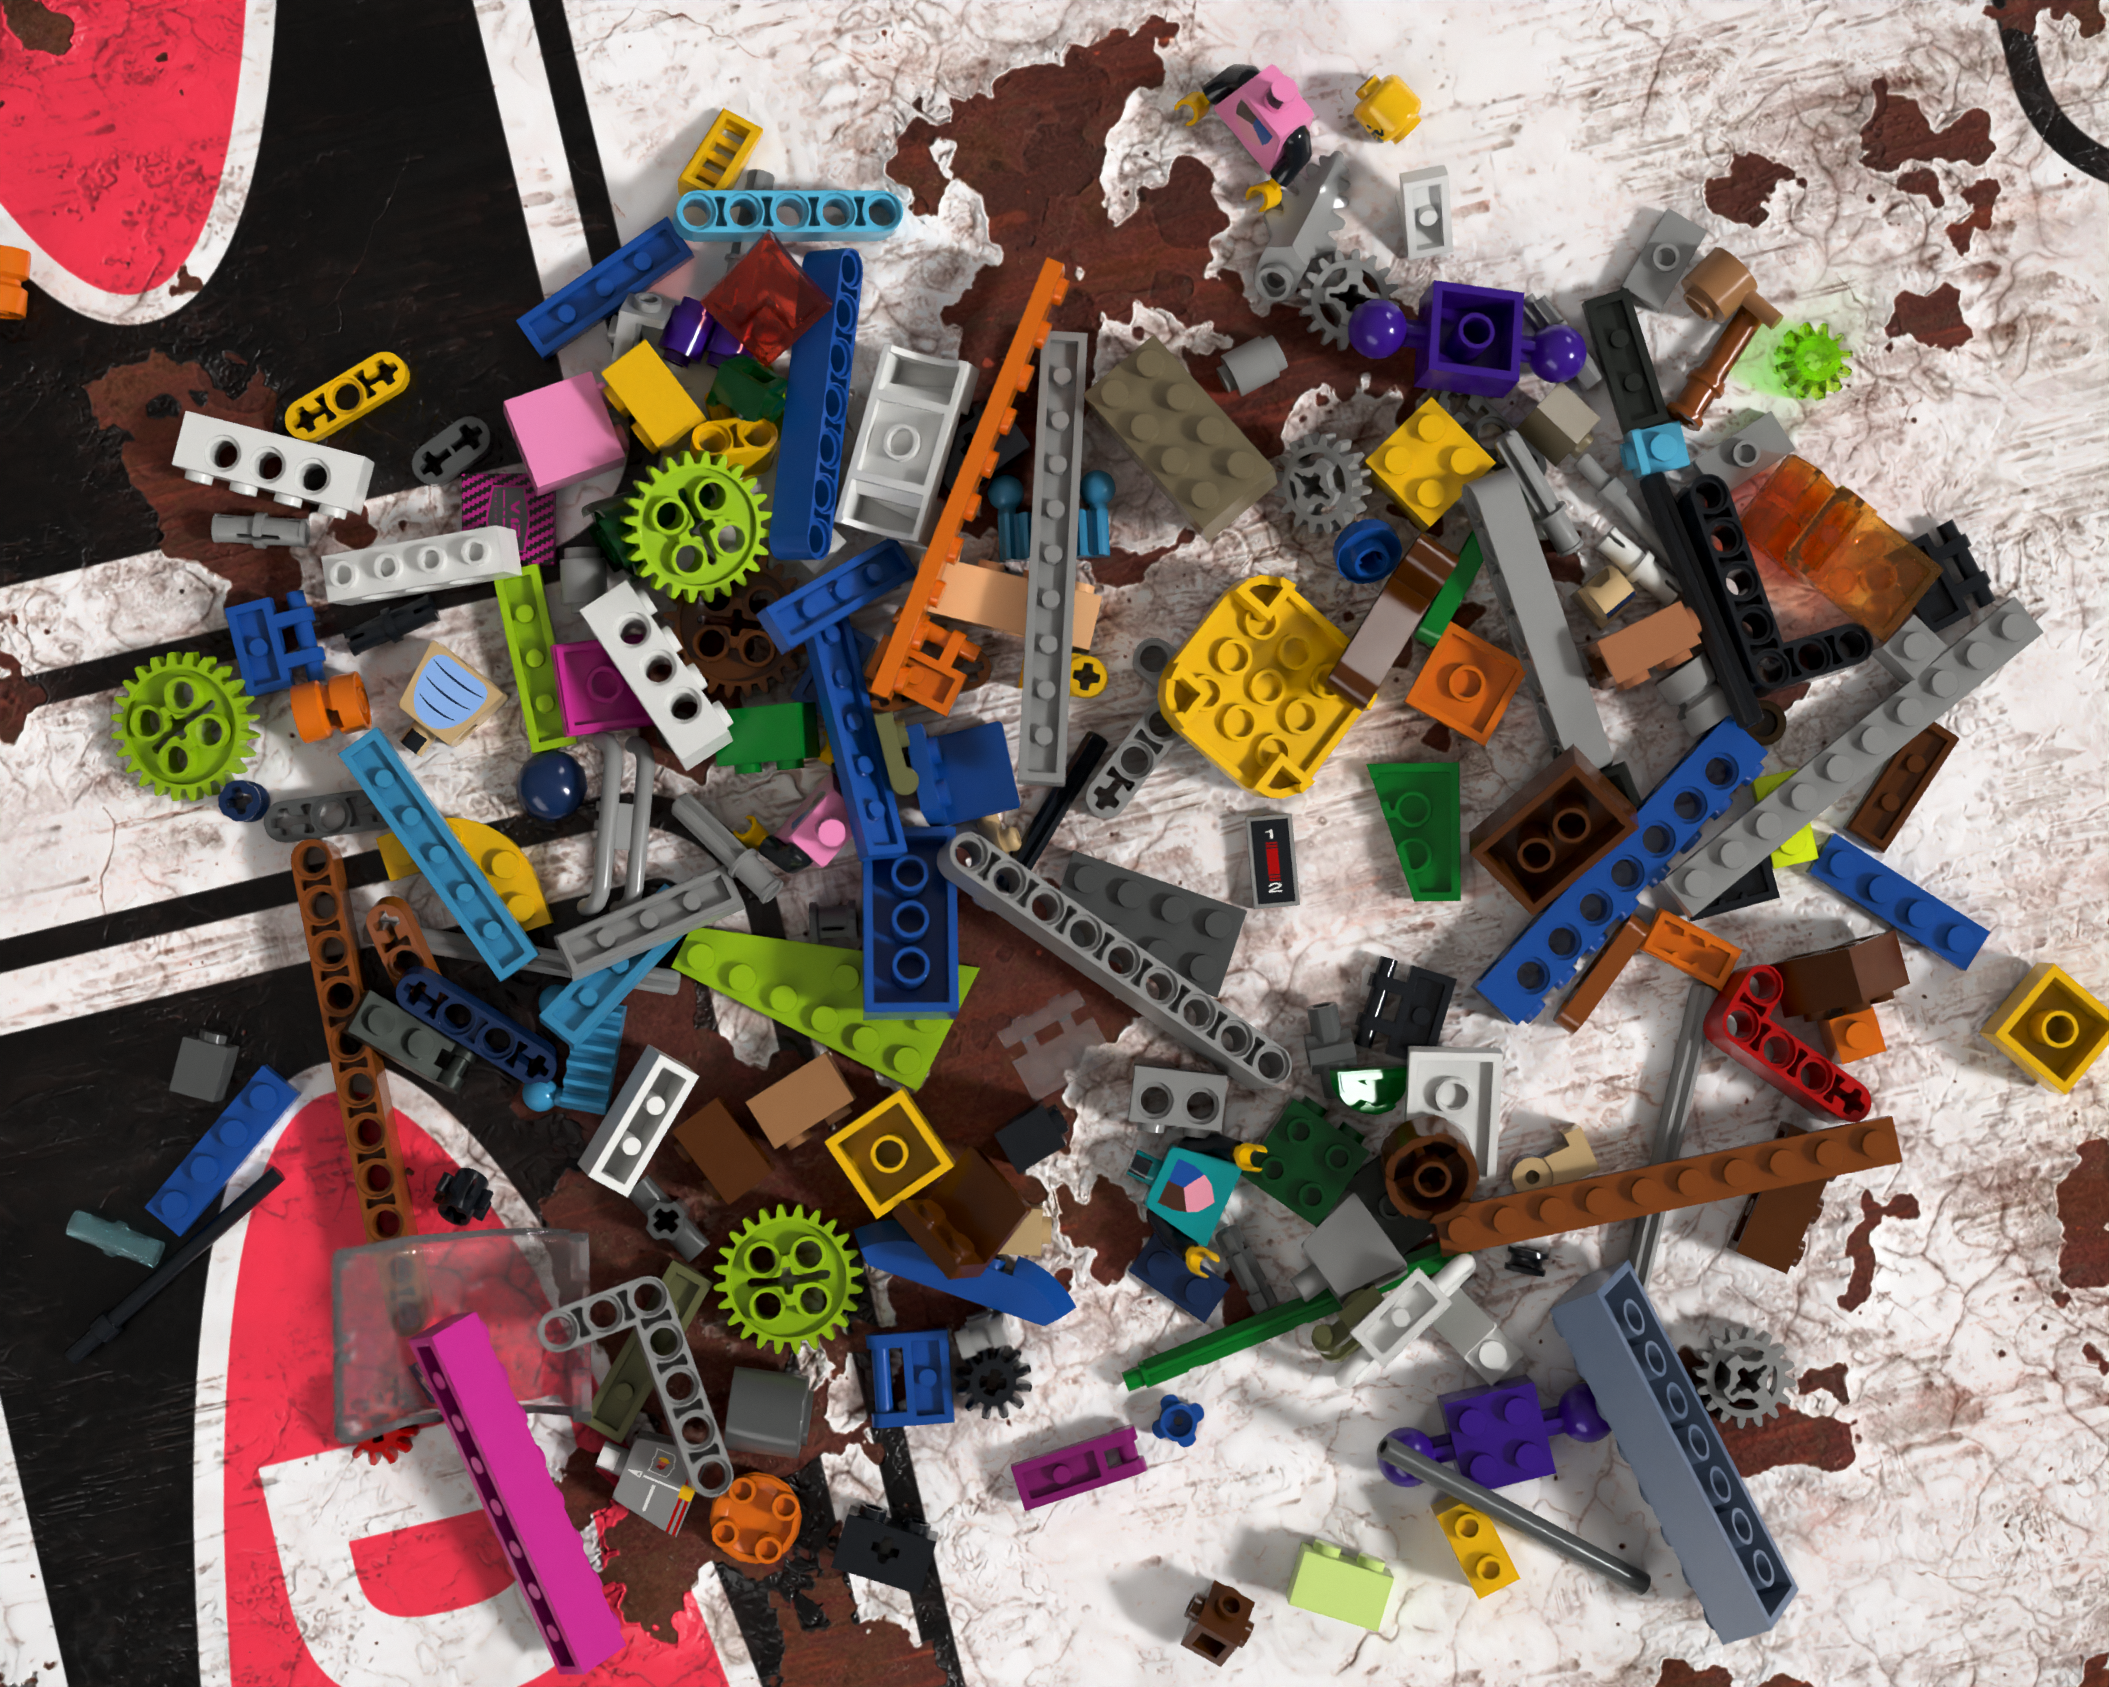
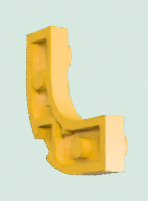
[375,818,554,932]

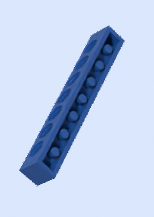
[1470,716,1769,1025]

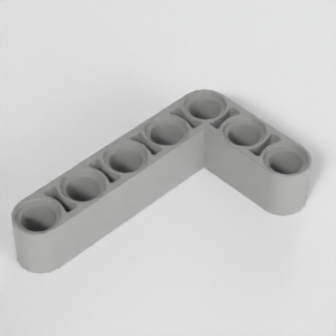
[536,1276,734,1497]

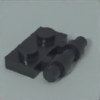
[1882,519,1996,634]
[1354,956,1457,1060]

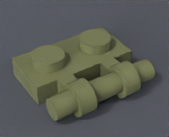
[1311,1285,1385,1363]

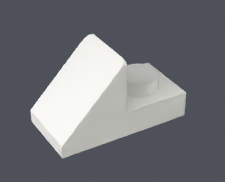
[1395,164,1454,260]
[1432,1287,1524,1386]

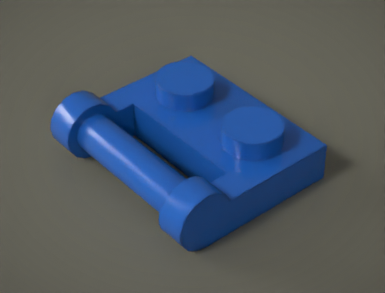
[865,1328,955,1428]

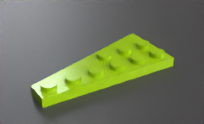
[671,927,980,1091]

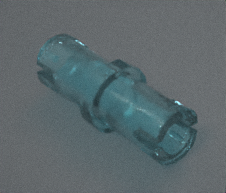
[66,1210,165,1268]

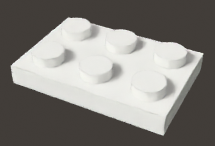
[1404,1046,1503,1186]

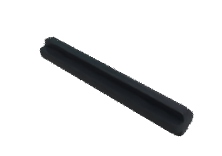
[996,731,1108,892]

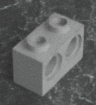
[1128,1063,1228,1138]

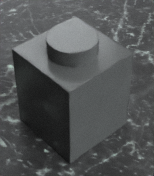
[169,1029,240,1102]

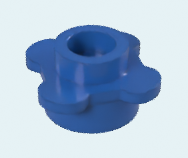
[1152,1394,1204,1447]

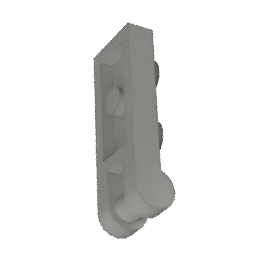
[954,1308,1010,1359]

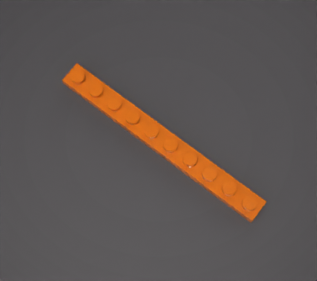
[870,257,1070,702]

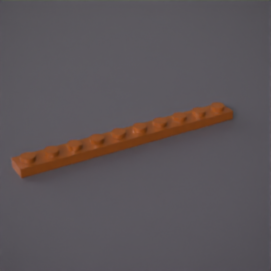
[1435,1115,1903,1257]

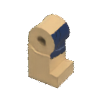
[1569,565,1636,631]
[1508,1124,1600,1192]

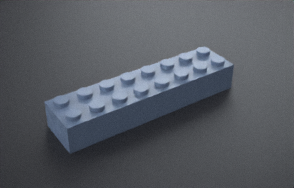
[1549,1259,1799,1645]

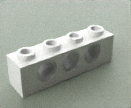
[172,411,375,520]
[321,525,522,606]
[579,580,734,771]

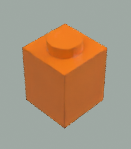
[1816,1006,1887,1065]

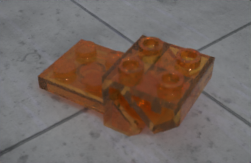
[1739,454,1944,643]

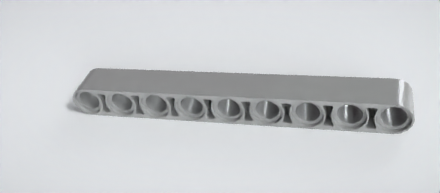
[937,832,1292,1090]

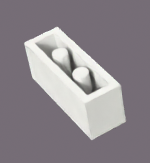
[577,1044,699,1197]

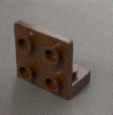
[892,1146,1032,1280]

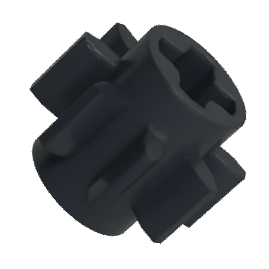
[433,1168,494,1226]

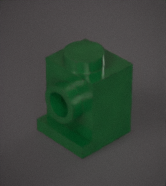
[705,354,789,423]

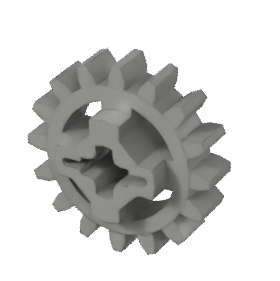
[1298,249,1399,351]
[1274,432,1372,534]
[1692,1325,1796,1429]

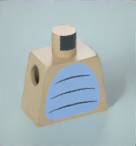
[398,640,511,757]

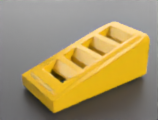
[678,108,763,197]

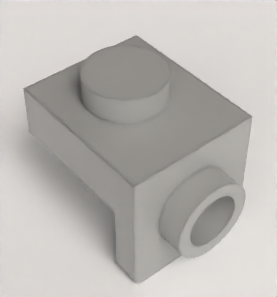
[607,292,673,362]

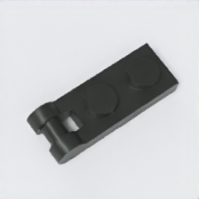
[342,990,478,1094]

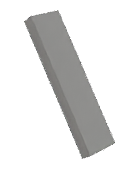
[554,865,744,982]

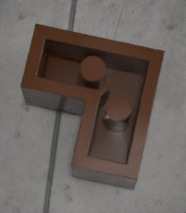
[1769,930,1910,1022]

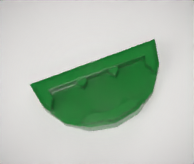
[1329,1064,1407,1115]

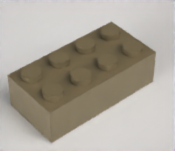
[1083,335,1278,543]

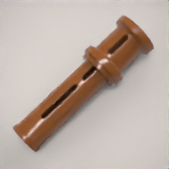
[1666,305,1762,431]

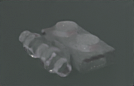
[997,989,1115,1102]

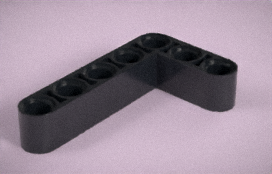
[1675,474,1874,698]

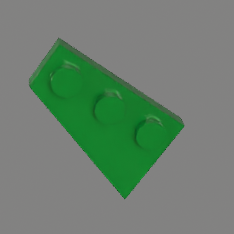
[1367,762,1461,902]

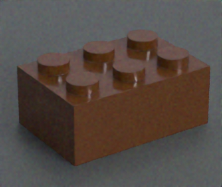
[1469,744,1639,916]

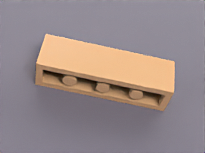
[916,553,1102,654]

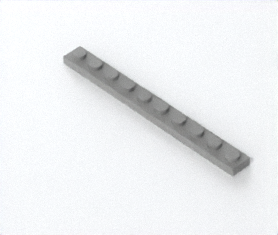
[1017,331,1088,787]
[1660,597,2044,918]

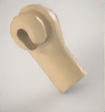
[975,813,1022,855]

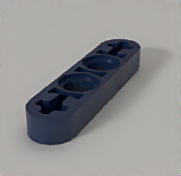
[396,966,558,1085]

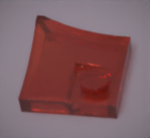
[700,229,833,368]

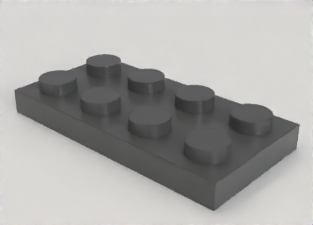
[1059,850,1247,998]

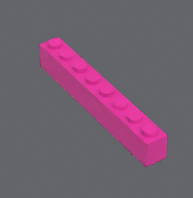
[408,1311,626,1675]

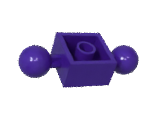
[1348,280,1587,399]
[1377,1374,1612,1490]

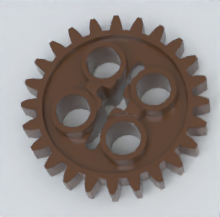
[663,554,808,699]

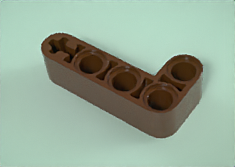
[1323,532,1461,711]

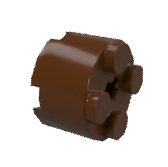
[1380,1115,1480,1224]

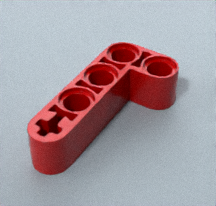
[1703,965,1872,1124]

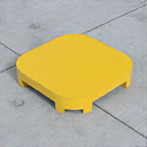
[1157,575,1378,799]

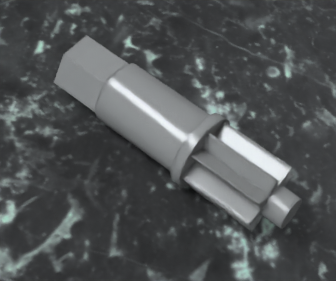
[1523,293,1606,392]

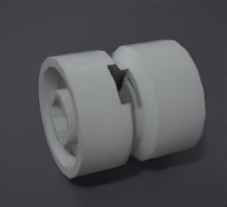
[1655,651,1732,738]

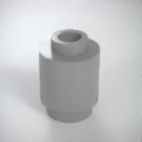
[1216,335,1288,397]
[560,547,607,615]

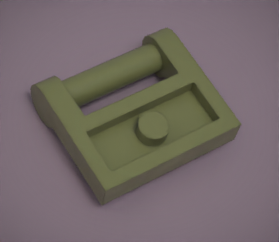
[874,712,919,795]

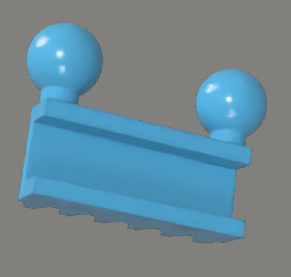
[987,470,1116,563]
[522,984,628,1115]

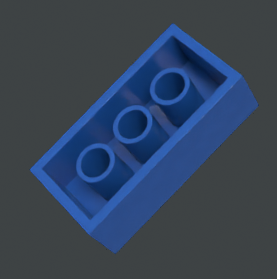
[861,827,959,1020]

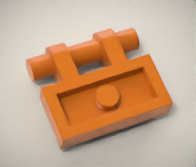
[864,606,982,718]

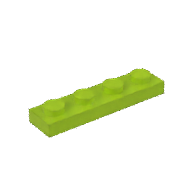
[494,563,580,754]

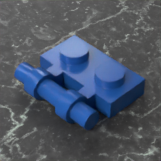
[224,590,326,698]

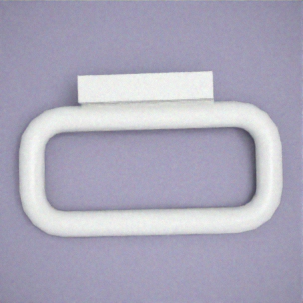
[1334,1253,1476,1389]

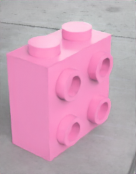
[503,371,630,497]

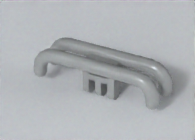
[577,732,655,916]

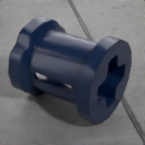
[218,780,271,822]

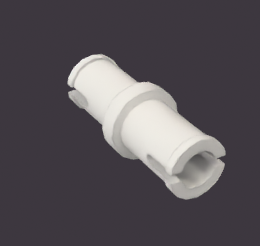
[1595,526,1682,607]

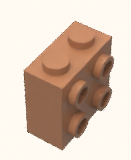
[1581,600,1702,693]

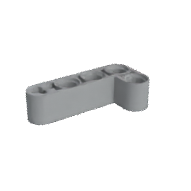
[1086,638,1180,819]

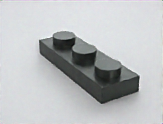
[1581,288,1669,435]

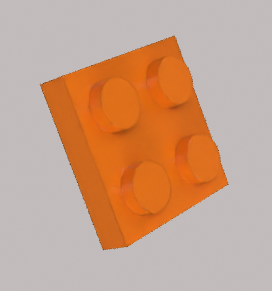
[1403,621,1528,747]

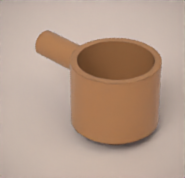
[1681,247,1784,330]

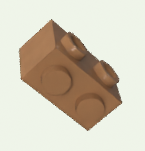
[746,1051,857,1151]

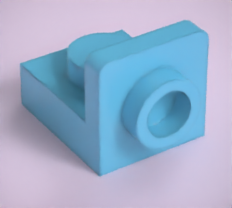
[1619,420,1691,480]

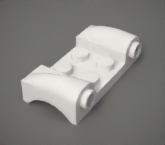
[834,343,980,548]

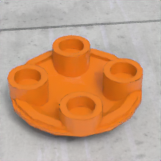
[709,1472,802,1564]

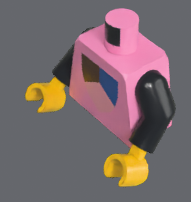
[1174,64,1314,213]
[733,731,853,874]

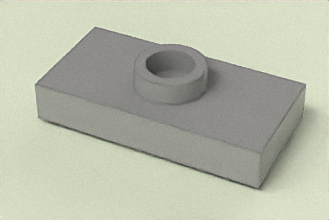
[1619,208,1707,313]
[1691,411,1796,491]

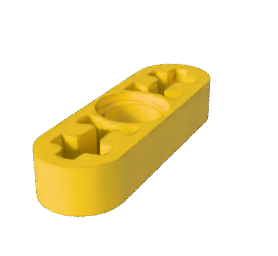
[285,352,410,443]

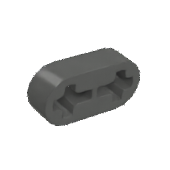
[412,416,494,487]

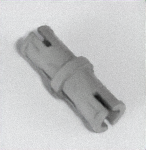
[211,512,310,549]

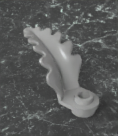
[1253,151,1350,302]

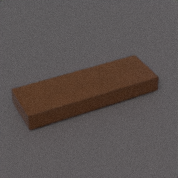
[1843,721,1960,853]

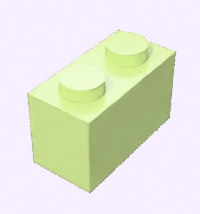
[1285,1539,1394,1632]

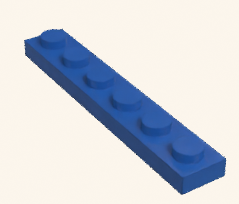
[805,616,908,862]

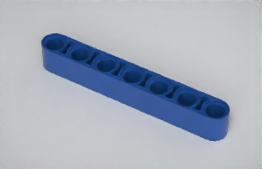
[769,248,863,561]

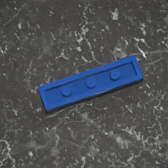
[516,216,695,361]
[756,538,917,655]
[1806,833,1990,971]
[144,1064,302,1237]

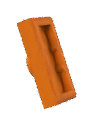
[1638,907,1743,991]

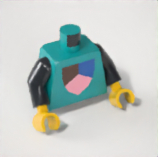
[1126,1133,1267,1278]

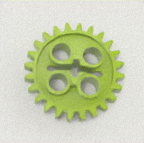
[620,450,772,603]
[110,652,260,801]
[713,1203,864,1354]

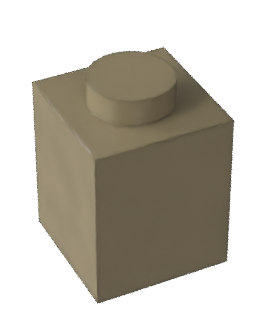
[1516,382,1601,467]

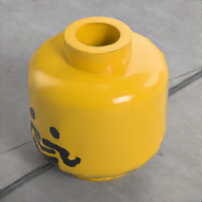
[1353,74,1422,144]

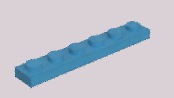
[338,727,541,982]

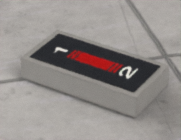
[1245,813,1300,909]

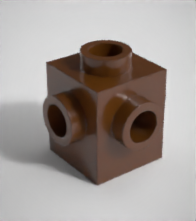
[1180,1580,1255,1667]

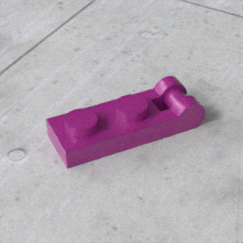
[1011,1424,1148,1511]

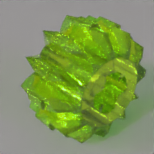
[1773,322,1853,401]

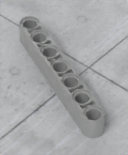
[1462,467,1613,771]

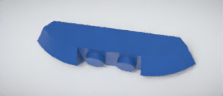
[854,1220,1077,1326]

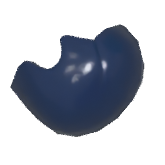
[515,750,588,822]

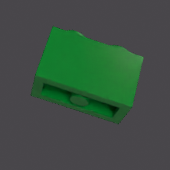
[716,702,820,775]

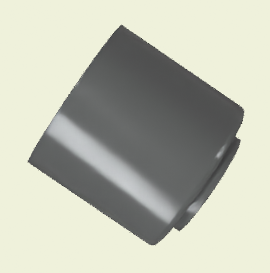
[724,1366,814,1459]

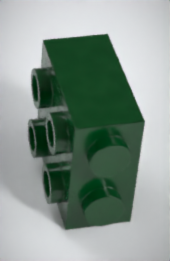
[1241,1095,1370,1228]

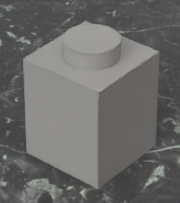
[1871,614,1948,683]

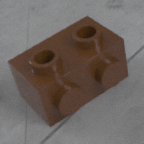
[672,1095,777,1206]

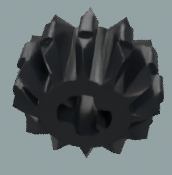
[954,1345,1032,1419]

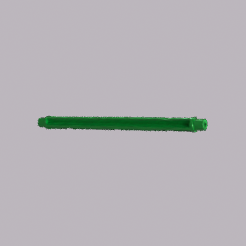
[1122,1242,1472,1392]

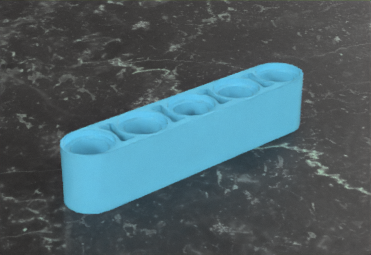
[672,190,903,242]

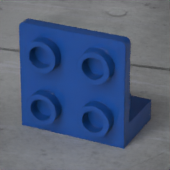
[906,721,1020,827]

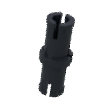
[343,594,441,656]

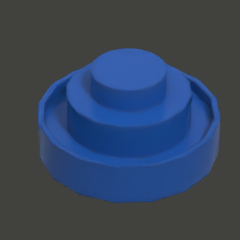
[1332,519,1402,584]

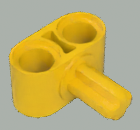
[689,392,778,478]

